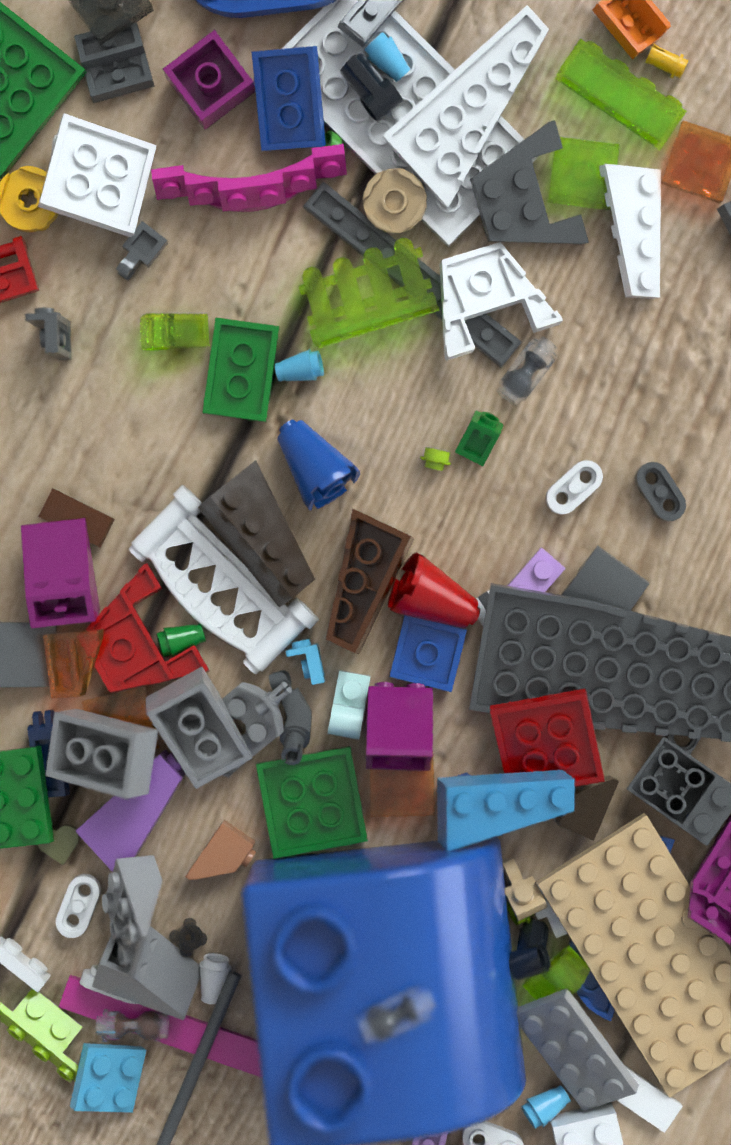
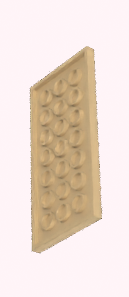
[536,813,731,1098]

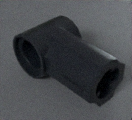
[340,52,403,122]
[509,918,551,980]

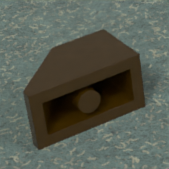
[555,775,619,841]

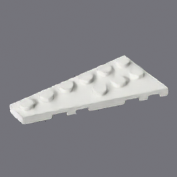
[383,5,549,210]

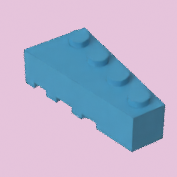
[437,770,575,852]

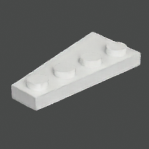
[599,164,661,299]

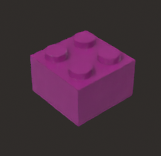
[163,30,255,130]

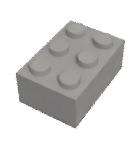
[45,709,158,799]

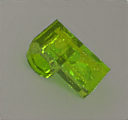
[140,313,210,351]
[522,945,590,1000]

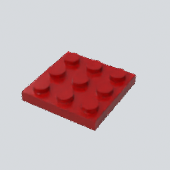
[490,688,605,787]

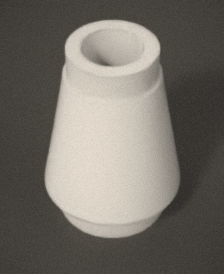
[199,953,231,1004]

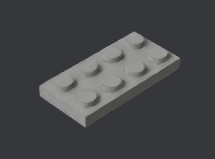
[517,988,639,1111]

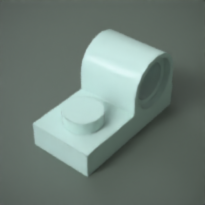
[327,670,371,740]

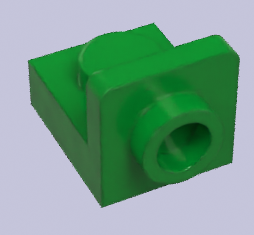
[455,411,504,467]

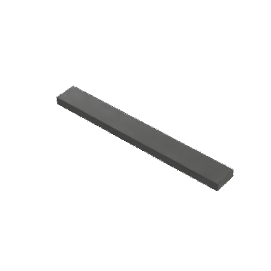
[303,182,522,368]

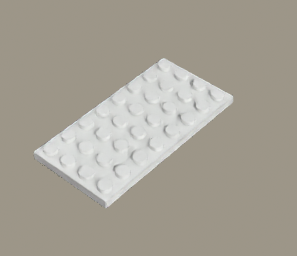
[282,0,539,247]

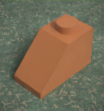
[185,819,256,880]

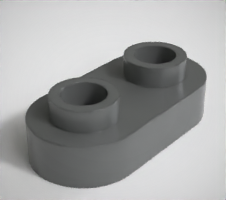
[635,462,686,521]

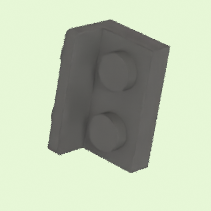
[25,308,72,360]

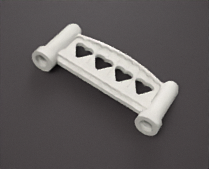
[129,485,319,674]

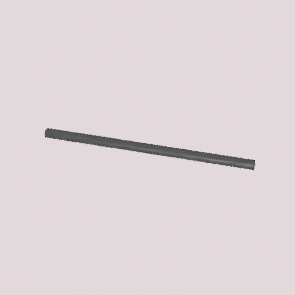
[156,971,241,1145]

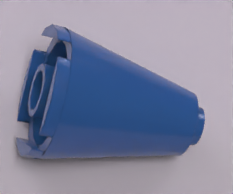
[277,419,361,510]

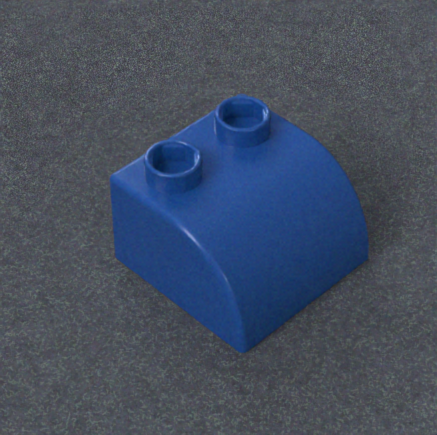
[242,836,526,1145]

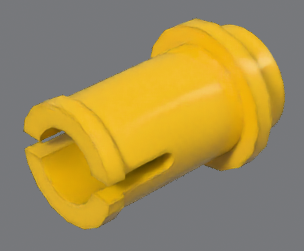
[645,44,689,79]

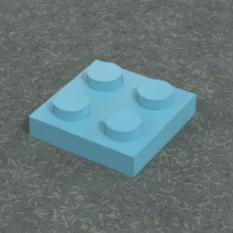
[70,1043,146,1113]

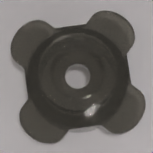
[169,918,207,957]

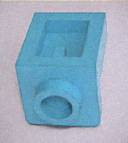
[285,639,326,685]

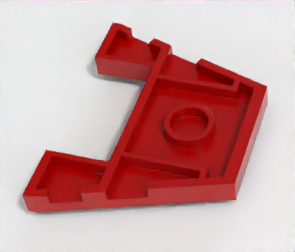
[78,563,210,694]

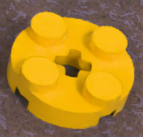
[0,166,59,232]

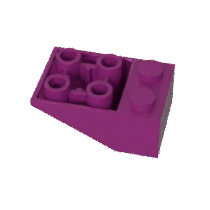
[21,518,100,628]

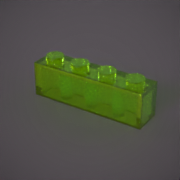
[555,38,687,150]

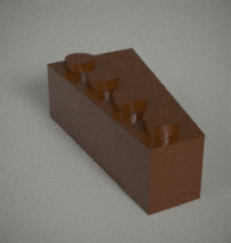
[326,509,414,654]

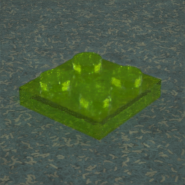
[547,137,620,210]

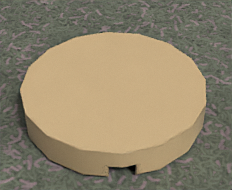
[363,168,427,233]

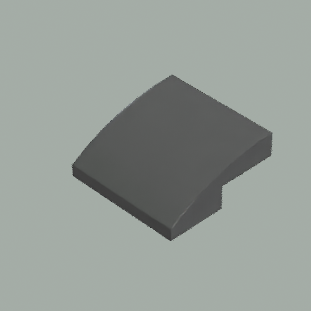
[74,19,155,103]
[561,545,649,611]

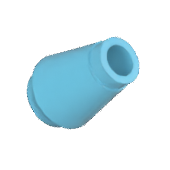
[364,32,411,82]
[275,349,324,382]
[521,1085,571,1129]

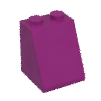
[366,682,433,771]

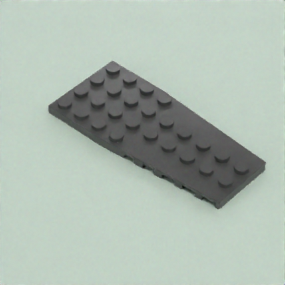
[469,583,731,742]

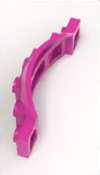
[151,144,347,212]

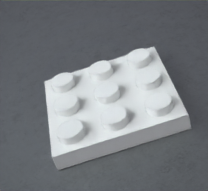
[38,114,157,238]

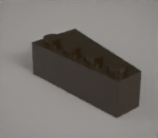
[198,460,315,607]

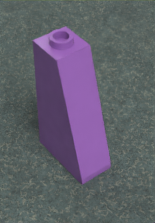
[75,749,186,872]

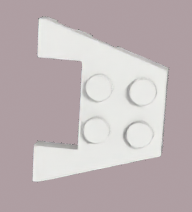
[439,242,563,361]

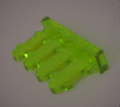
[298,238,440,348]

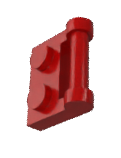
[0,235,40,303]

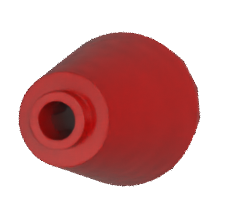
[387,553,481,628]

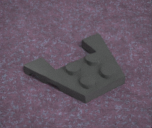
[470,120,589,244]

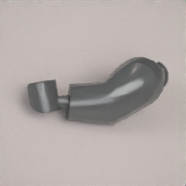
[269,670,312,765]

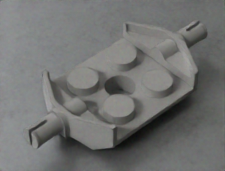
[185,681,292,777]

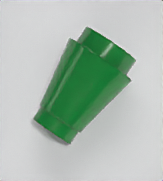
[156,624,206,658]

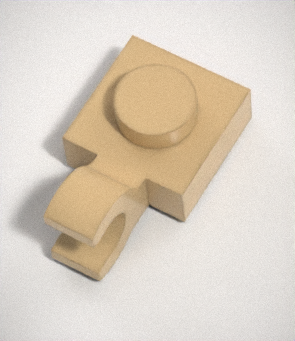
[503,858,547,921]

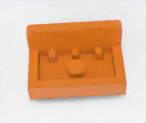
[592,0,671,60]

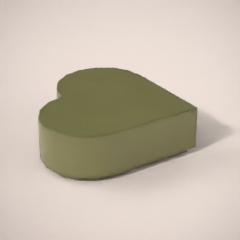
[38,824,80,865]

